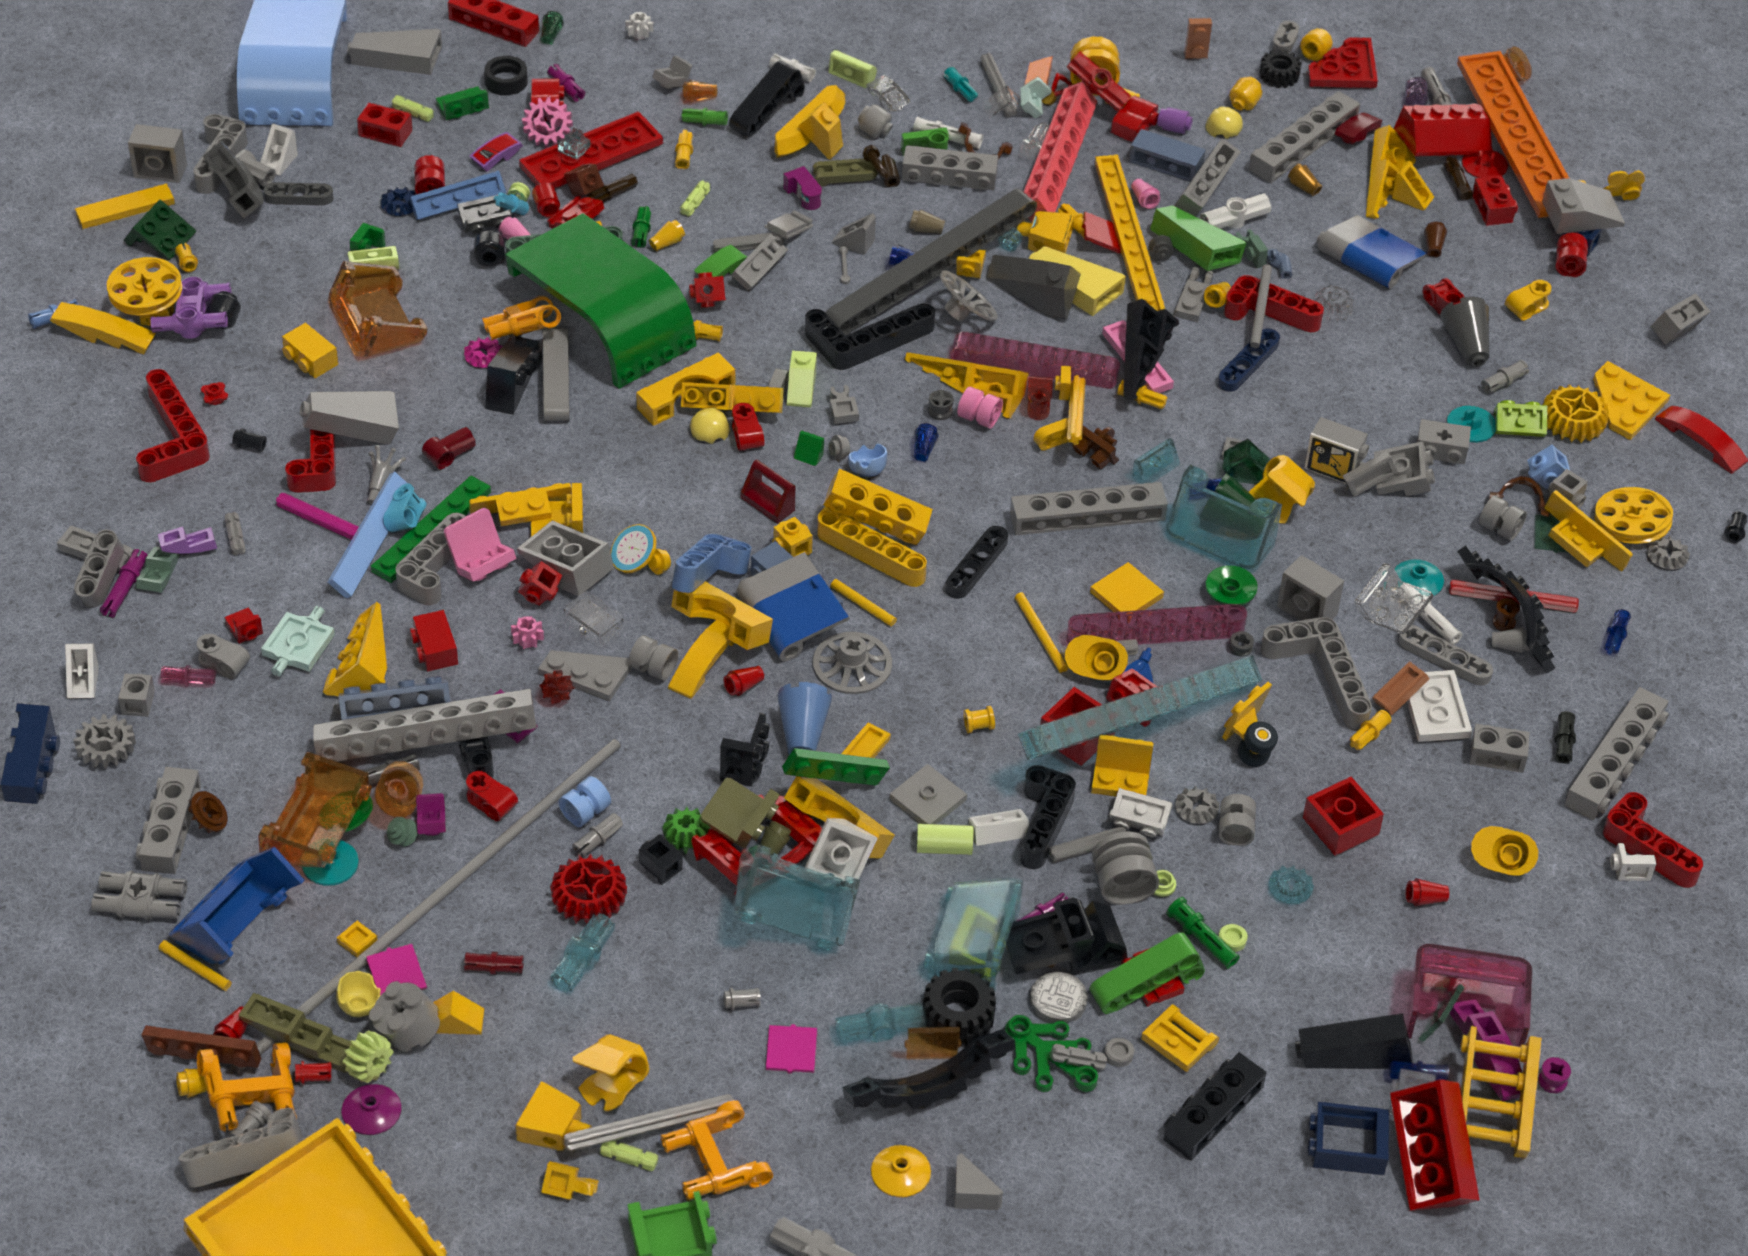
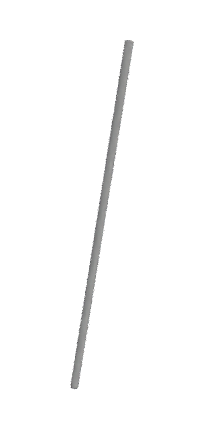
[231,739,621,1074]

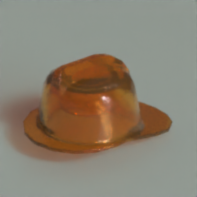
[1503,46,1532,82]
[375,761,424,818]

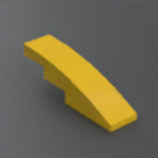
[50,302,156,354]

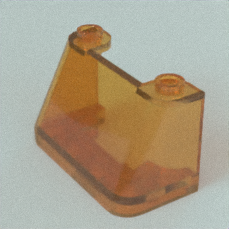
[329,261,428,357]
[258,752,372,867]

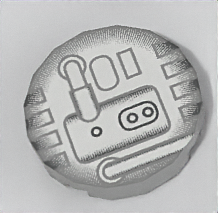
[1030,972,1088,1024]

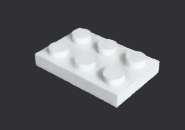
[1407,670,1472,742]

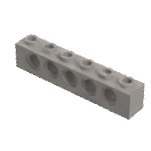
[1250,91,1360,183]
[1010,482,1168,535]
[1564,687,1669,820]

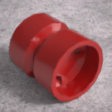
[414,155,445,195]
[1555,233,1588,277]

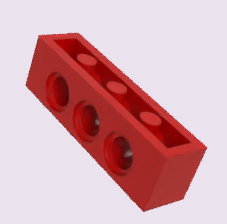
[448,0,540,47]

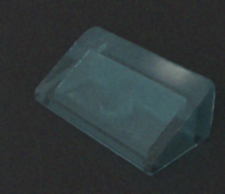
[1132,438,1180,484]

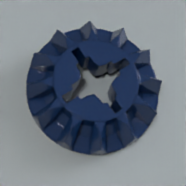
[380,187,416,216]

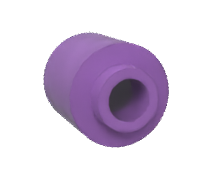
[1157,107,1193,134]

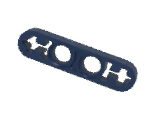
[1218,328,1280,392]

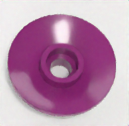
[341,1084,401,1135]

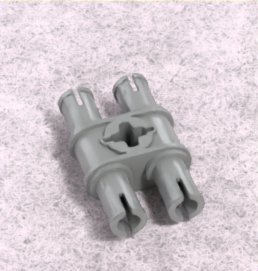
[91,870,187,921]

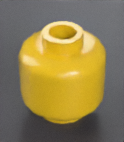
[1300,28,1333,61]
[1229,77,1263,111]

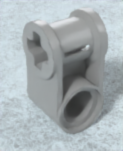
[197,634,250,679]

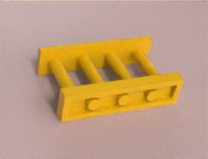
[1460,1026,1542,1159]

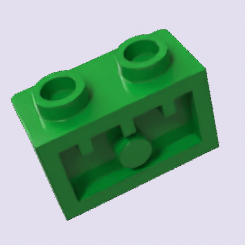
[436,86,489,121]

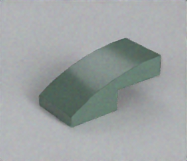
[136,546,180,593]

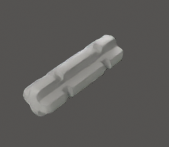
[224,512,246,556]
[1050,1044,1107,1070]

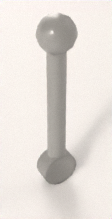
[839,246,850,284]

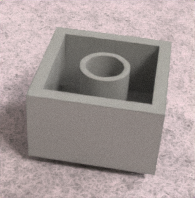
[128,124,187,183]
[1277,555,1344,621]

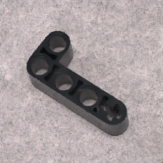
[729,60,805,138]
[1020,765,1076,870]

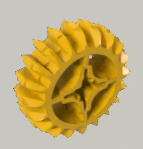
[1543,384,1609,443]

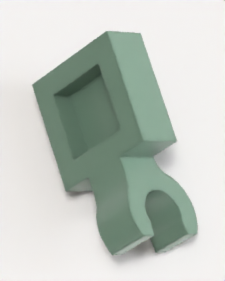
[1236,229,1268,268]

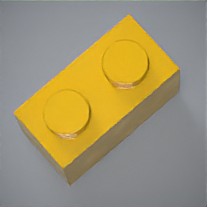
[282,322,338,378]

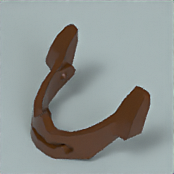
[958,122,1013,159]
[1488,476,1550,517]

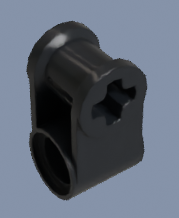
[458,736,494,778]

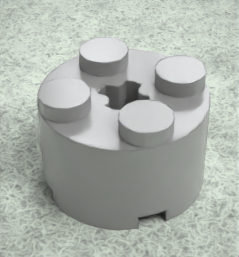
[369,981,440,1051]

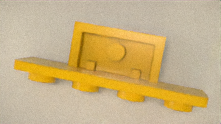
[469,483,572,526]
[1545,490,1633,571]

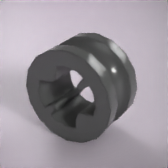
[1229,631,1254,657]

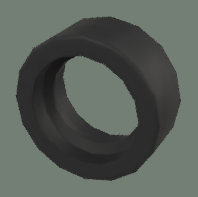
[484,55,528,96]

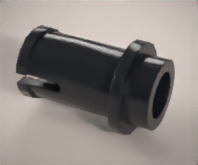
[232,428,267,452]
[1725,511,1747,543]

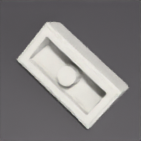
[968,809,1029,846]

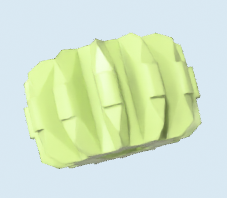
[342,1030,394,1083]

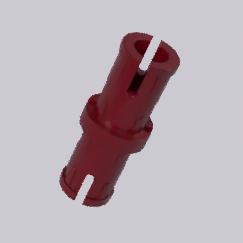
[464,951,524,975]

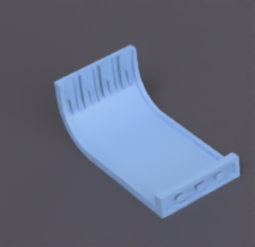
[237,0,347,126]

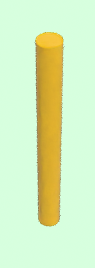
[1014,592,1068,673]

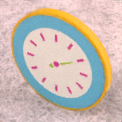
[610,524,657,573]

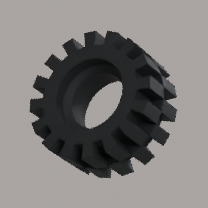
[1259,49,1302,88]

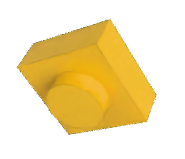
[1055,366,1071,400]

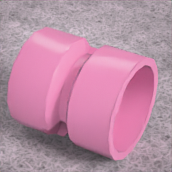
[957,386,1003,429]

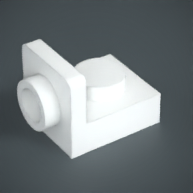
[1610,843,1656,881]

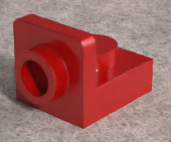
[224,607,263,644]

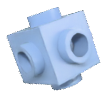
[1527,445,1570,489]

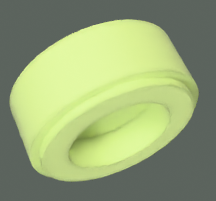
[1219,924,1248,952]

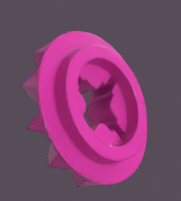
[464,337,503,368]

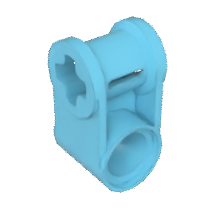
[383,483,427,533]

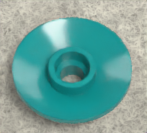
[1392,559,1444,598]

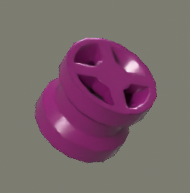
[1538,1057,1571,1094]

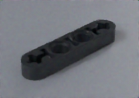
[946,526,1008,599]

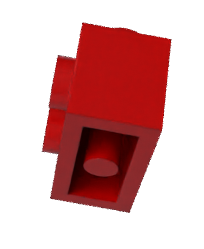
[1472,175,1518,226]

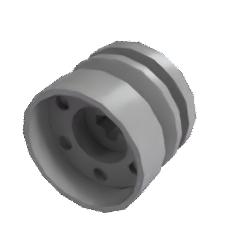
[1091,831,1159,905]

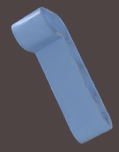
[672,534,752,593]

